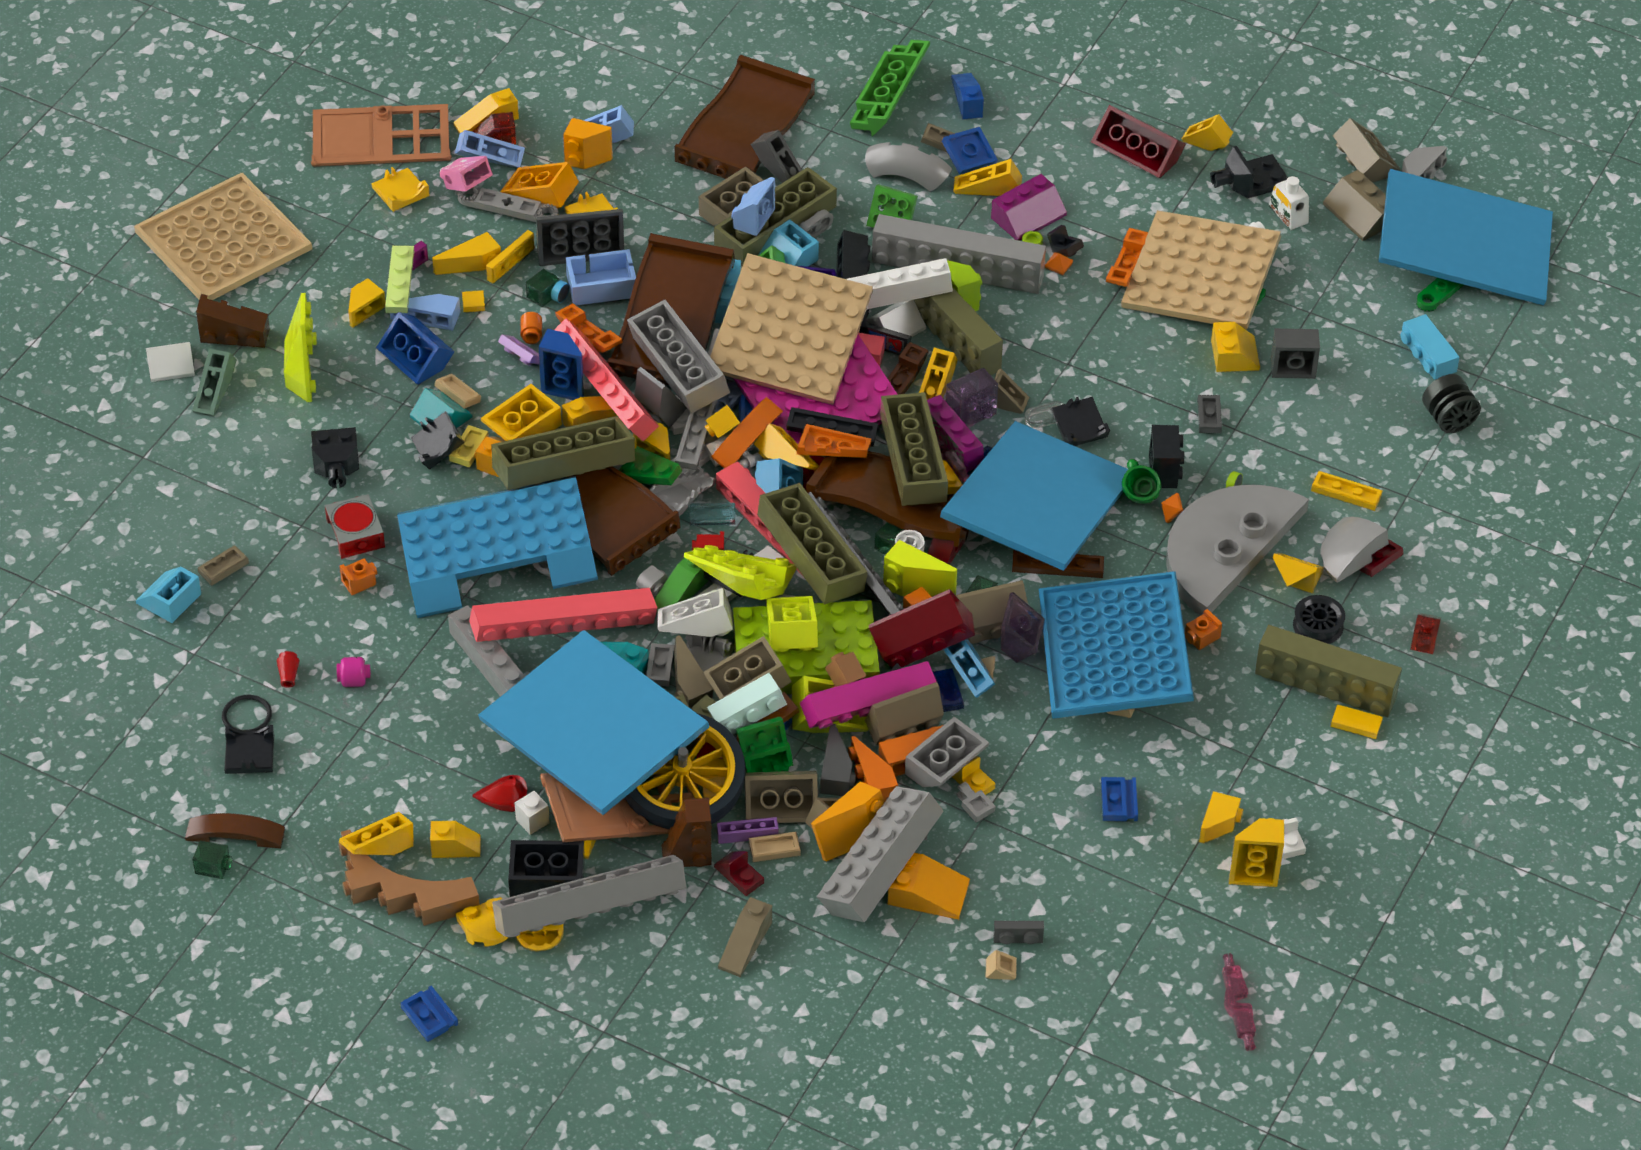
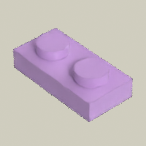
[498,334,539,366]

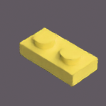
[449,425,489,468]

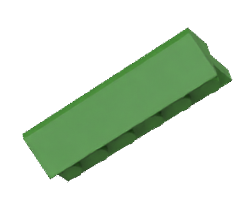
[850,40,930,137]

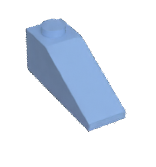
[584,105,634,143]
[455,130,525,168]
[390,294,460,331]

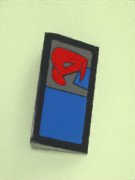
[866,324,912,355]

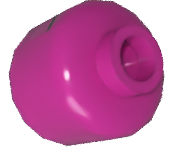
[337,657,371,687]

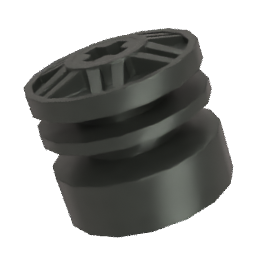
[1422,374,1481,433]

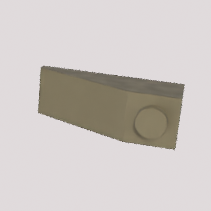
[674,635,714,709]
[718,897,772,977]

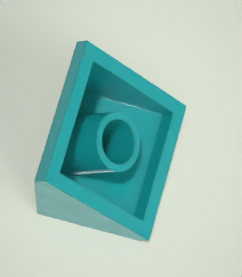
[410,388,473,428]

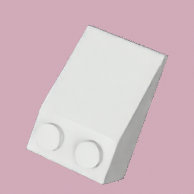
[658,588,733,637]

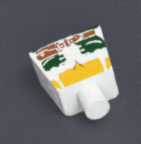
[1269,176,1309,230]

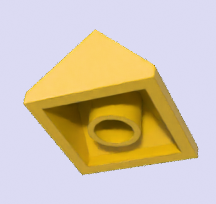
[1273,553,1324,593]

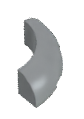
[865,142,952,192]

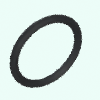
[222,695,272,731]

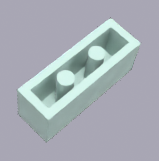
[707,673,787,735]

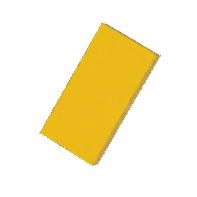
[1330,704,1383,739]

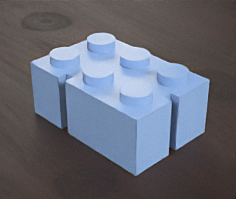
[566,249,636,306]

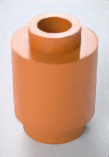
[520,312,542,344]

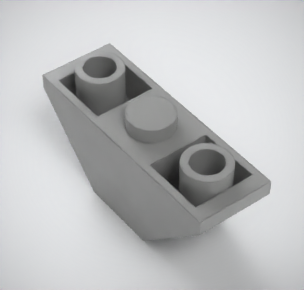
[1402,146,1447,179]

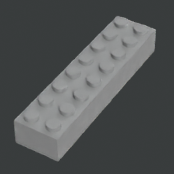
[872,214,1046,294]

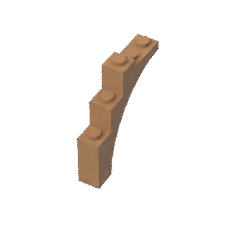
[338,829,480,926]

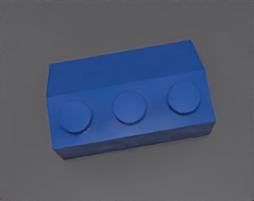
[376,312,455,384]
[539,329,584,400]

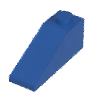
[951,73,984,120]

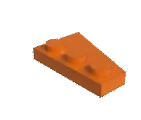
[796,424,872,458]

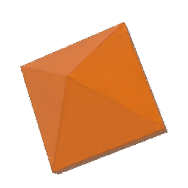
[1045,253,1073,275]
[1161,493,1183,523]

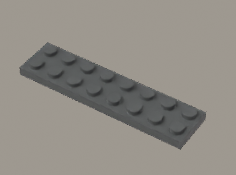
[808,492,904,615]

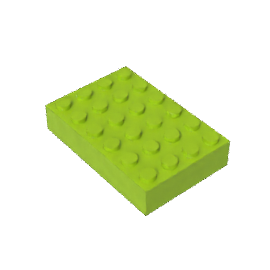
[733,600,880,694]

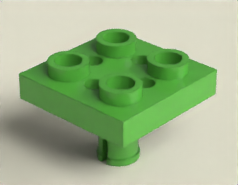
[866,184,918,228]

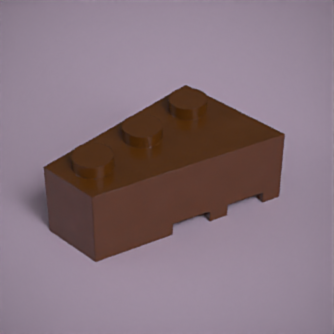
[196,293,270,348]
[661,798,712,867]

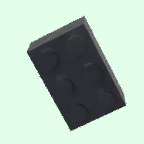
[508,840,585,897]

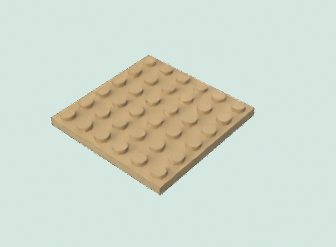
[134,173,313,300]
[1121,210,1281,330]
[710,253,873,405]

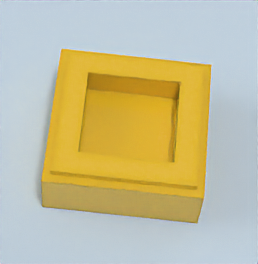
[462,290,485,312]

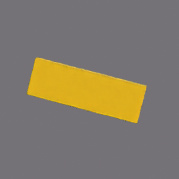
[486,230,535,284]
[1311,471,1383,511]

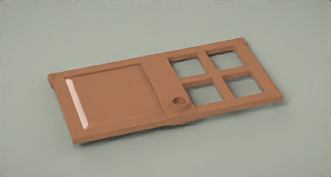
[311,104,452,167]
[540,773,712,842]

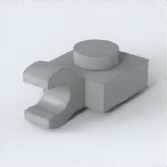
[956,782,996,822]

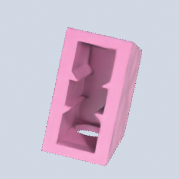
[440,156,493,191]

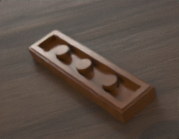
[1012,550,1104,578]

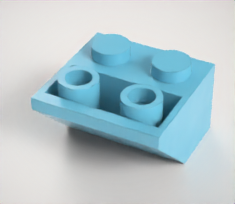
[758,220,819,267]
[136,566,201,623]

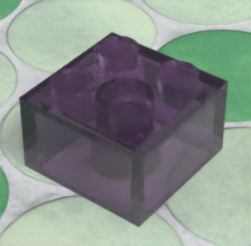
[946,368,998,427]

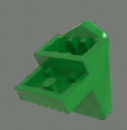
[735,716,794,773]

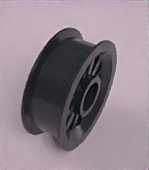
[1293,595,1346,644]

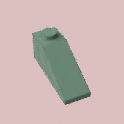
[192,348,237,416]

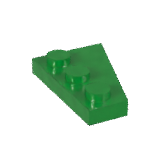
[619,446,682,486]

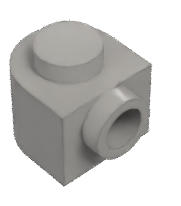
[636,565,668,597]

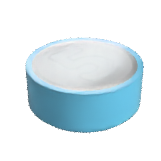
[551,280,570,303]

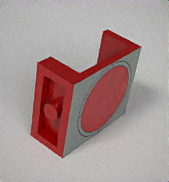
[325,494,385,559]

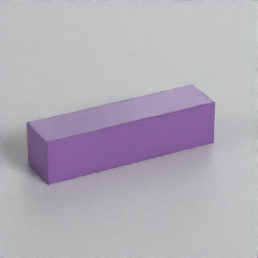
[717,817,779,844]

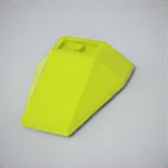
[284,293,317,402]
[684,545,797,600]

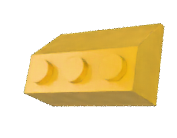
[1229,818,1284,887]

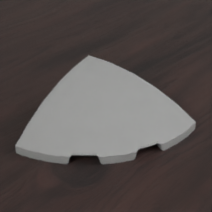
[1321,517,1389,583]

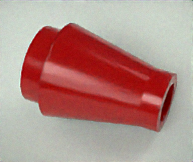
[276,651,300,688]

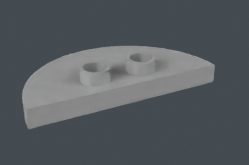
[1166,485,1309,616]

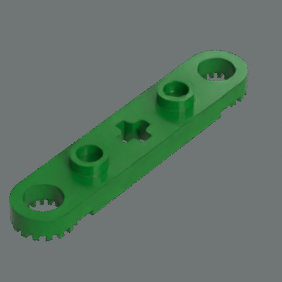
[1416,278,1464,312]

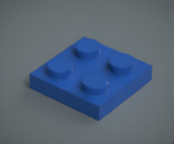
[942,127,998,175]

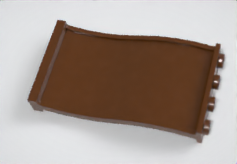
[674,55,815,179]
[608,233,735,385]
[806,451,969,547]
[550,466,681,576]

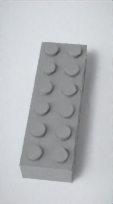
[627,300,730,414]
[817,786,944,923]

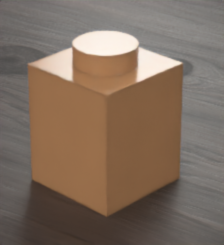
[825,652,866,687]

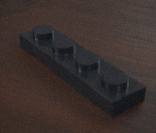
[786,407,878,447]

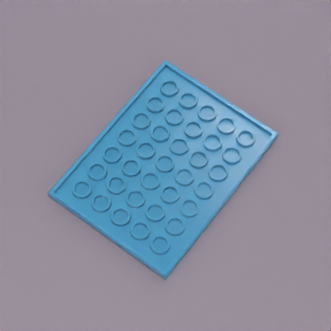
[1379,169,1553,305]
[940,421,1128,571]
[1039,571,1194,719]
[478,630,709,815]

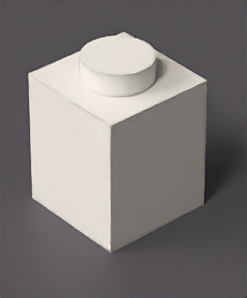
[515,791,550,835]

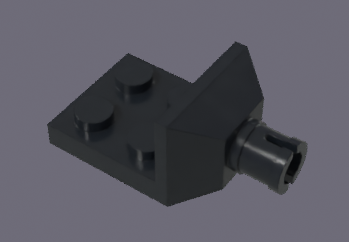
[1210,146,1288,198]
[311,427,359,488]

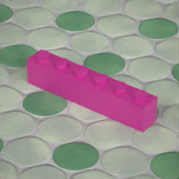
[800,661,936,729]

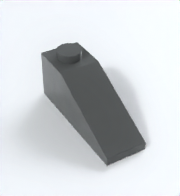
[751,130,802,183]
[820,724,856,796]

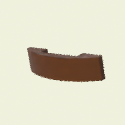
[887,342,929,395]
[185,813,285,849]

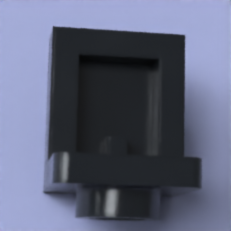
[1047,225,1084,257]

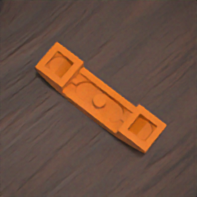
[1106,228,1148,287]
[555,303,623,353]
[711,397,783,469]

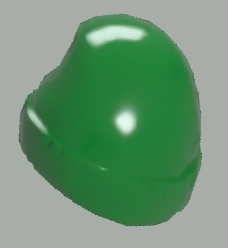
[1122,459,1161,504]

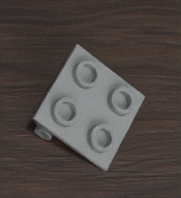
[686,634,735,672]

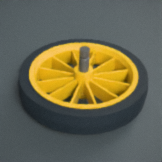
[625,713,745,829]

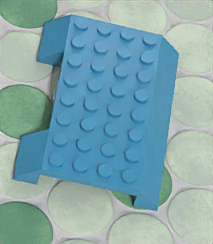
[397,476,598,618]

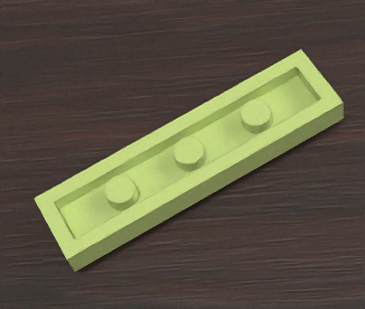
[385,246,414,313]

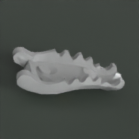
[650,467,715,516]

